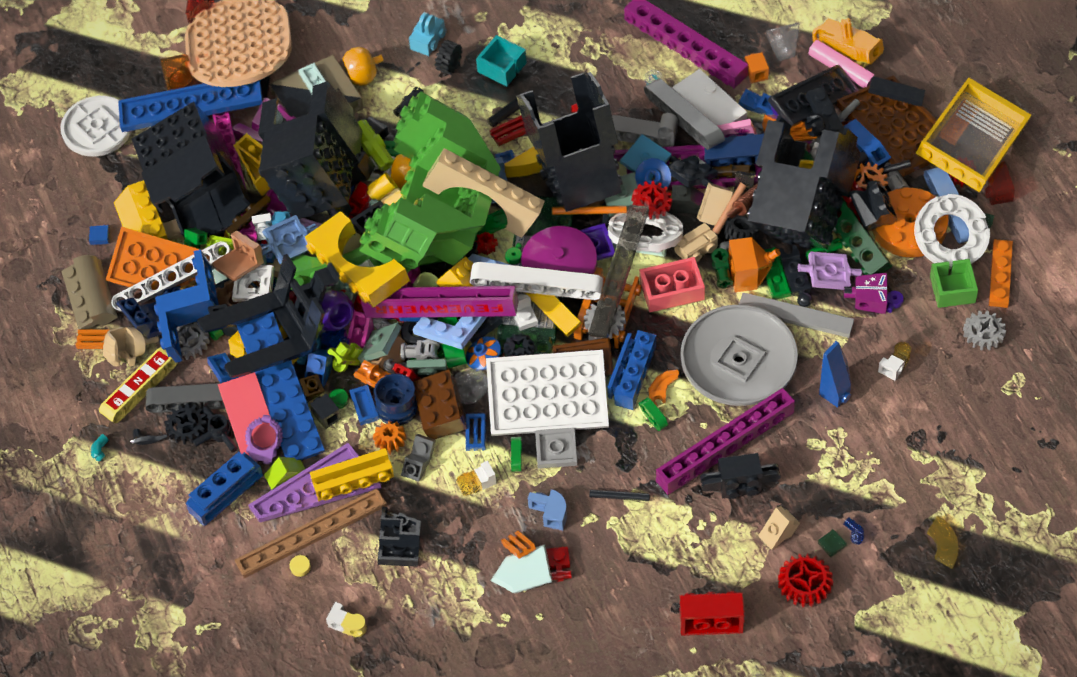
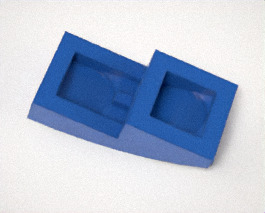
[738,89,773,115]

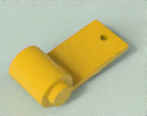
[367,173,402,205]

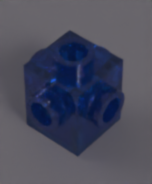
[320,329,350,351]

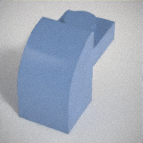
[528,489,567,531]

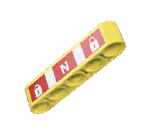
[99,347,178,423]

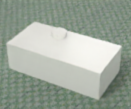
[672,69,747,126]

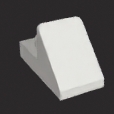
[252,213,272,241]
[514,293,538,331]

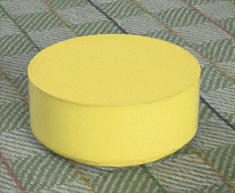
[290,555,311,577]

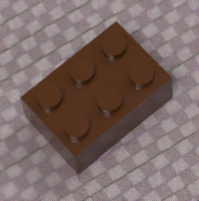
[413,369,467,439]

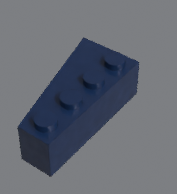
[704,133,764,167]

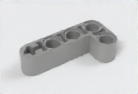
[612,113,678,147]

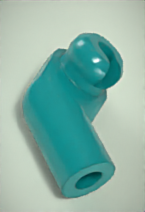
[91,434,109,462]

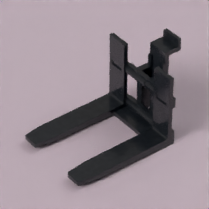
[197,254,340,378]

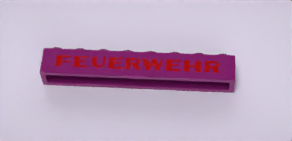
[361,286,519,318]

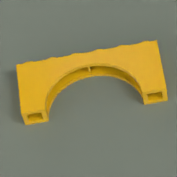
[305,211,410,308]

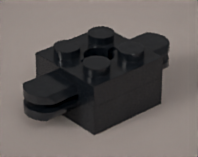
[700,453,781,499]

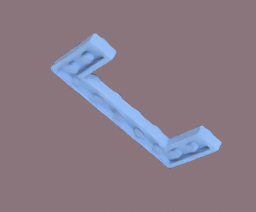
[413,254,510,349]

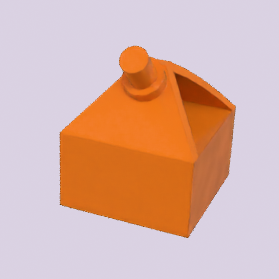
[728,237,781,292]

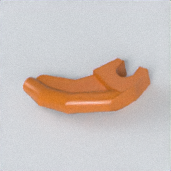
[648,369,679,406]

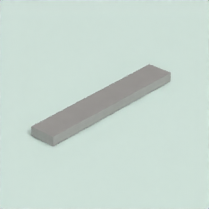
[739,292,854,338]

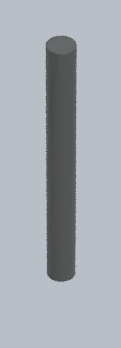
[809,99,860,151]

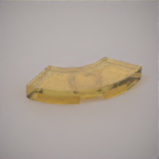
[927,516,958,569]

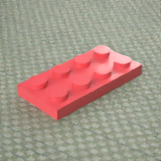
[218,373,280,455]

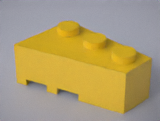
[233,133,270,196]

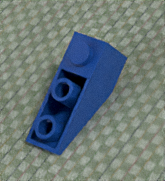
[843,119,891,169]

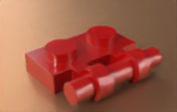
[546,546,571,582]

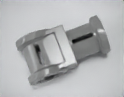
[401,339,440,360]

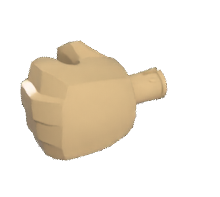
[103,327,159,366]

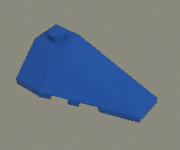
[819,341,851,408]

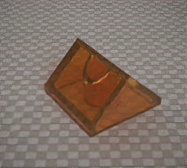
[160,54,194,91]

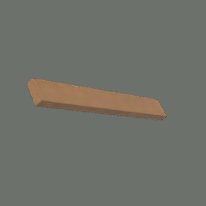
[235,488,387,578]

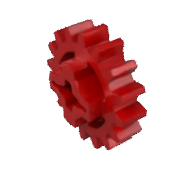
[631,181,672,220]

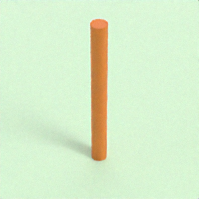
[552,206,627,215]

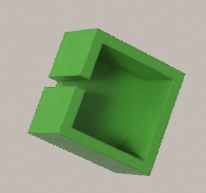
[930,259,978,308]

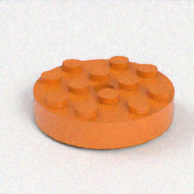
[872,187,948,258]

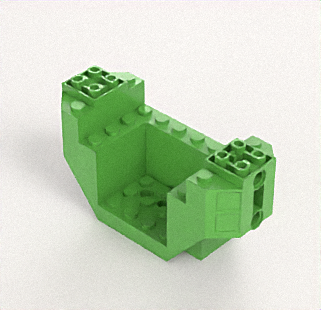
[359,91,501,274]

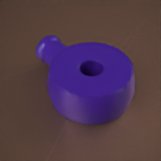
[886,291,904,313]

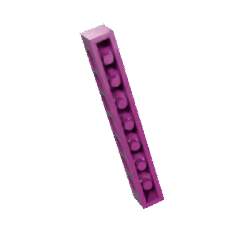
[624,0,748,89]
[656,388,795,495]

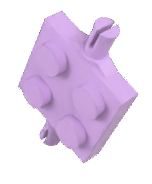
[798,251,862,290]

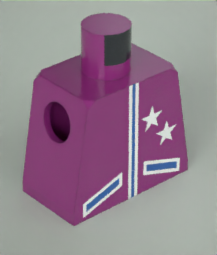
[844,273,887,314]

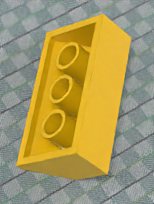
[114,180,168,240]

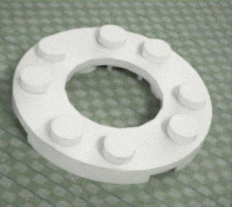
[914,194,990,269]
[608,209,683,253]

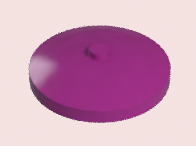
[521,226,597,274]

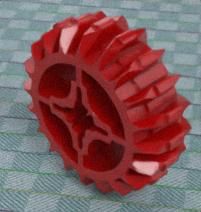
[778,553,833,607]

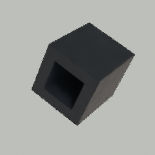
[310,394,341,429]

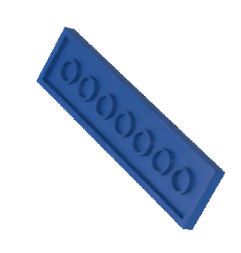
[118,80,263,132]
[237,312,325,461]

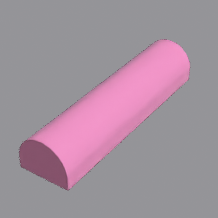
[809,40,874,88]

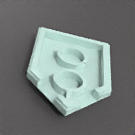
[491,545,552,594]

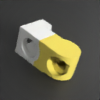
[326,602,367,637]

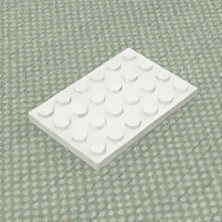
[486,350,609,436]

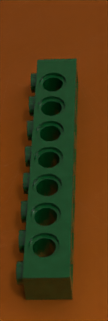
[803,150,893,275]

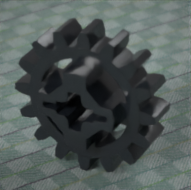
[164,404,208,445]

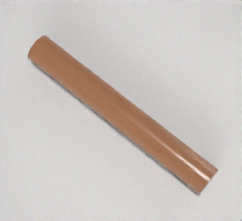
[712,182,747,234]

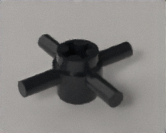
[193,406,238,453]

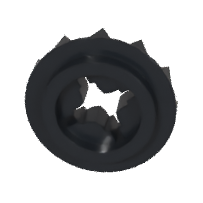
[504,333,535,357]

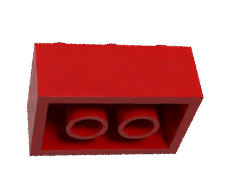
[680,591,744,636]

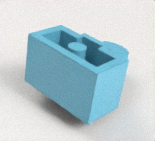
[409,12,446,56]

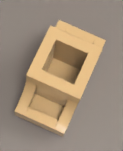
[759,506,800,550]

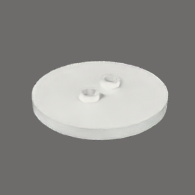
[61,96,132,156]

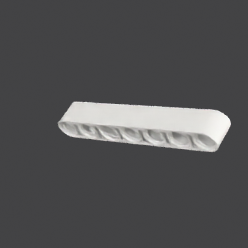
[111,241,232,312]
[470,262,603,300]

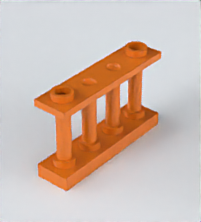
[574,267,642,349]

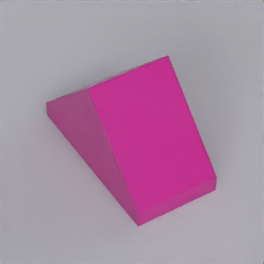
[346,310,375,349]

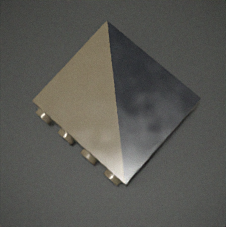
[269,55,364,118]

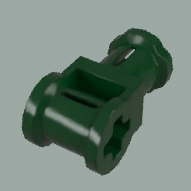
[712,248,734,289]

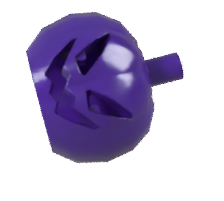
[321,290,354,332]

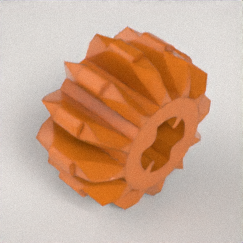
[373,420,407,454]

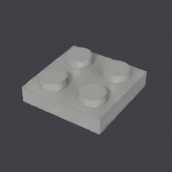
[535,428,577,469]

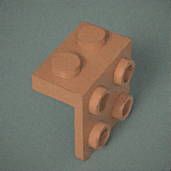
[212,231,264,281]

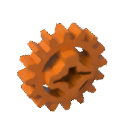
[852,162,889,191]

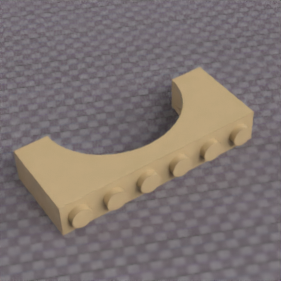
[422,148,544,238]

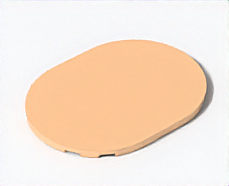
[185,0,292,87]

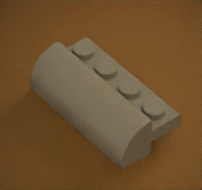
[61,255,118,330]

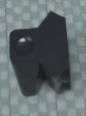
[849,180,897,231]

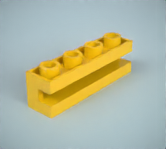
[309,448,394,502]

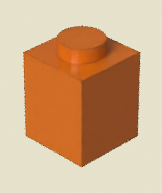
[745,52,769,84]

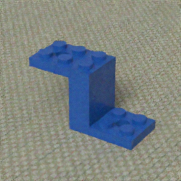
[154,249,219,363]

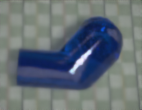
[843,517,864,545]

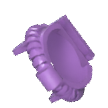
[245,415,283,464]

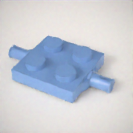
[262,215,317,264]

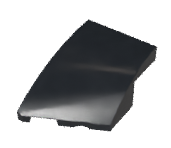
[378,506,421,567]

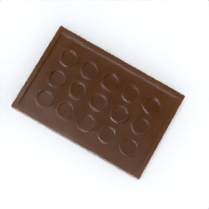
[836,75,961,177]

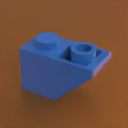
[305,348,333,388]

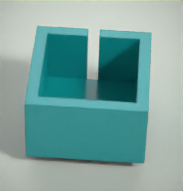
[476,35,527,86]

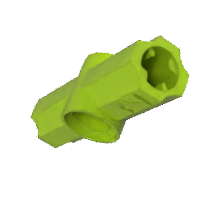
[358,120,394,171]

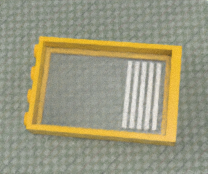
[916,77,1031,192]

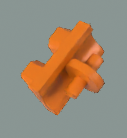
[354,360,390,388]

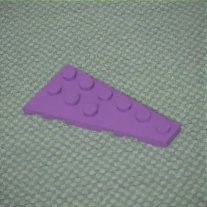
[248,443,381,522]

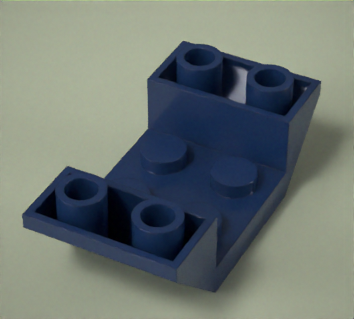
[116,286,181,339]

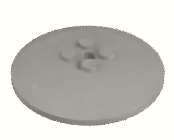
[681,305,798,406]

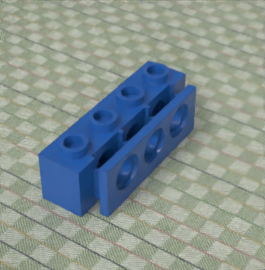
[608,330,656,410]
[186,452,263,527]

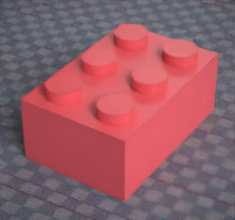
[639,257,705,313]

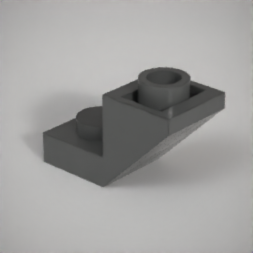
[401,434,436,482]

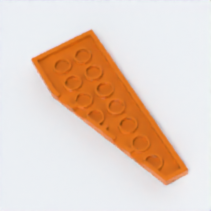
[106,227,260,291]

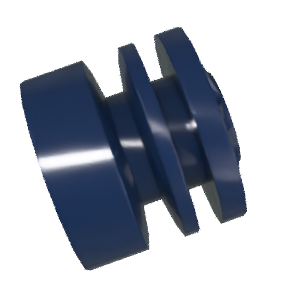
[374,374,417,426]

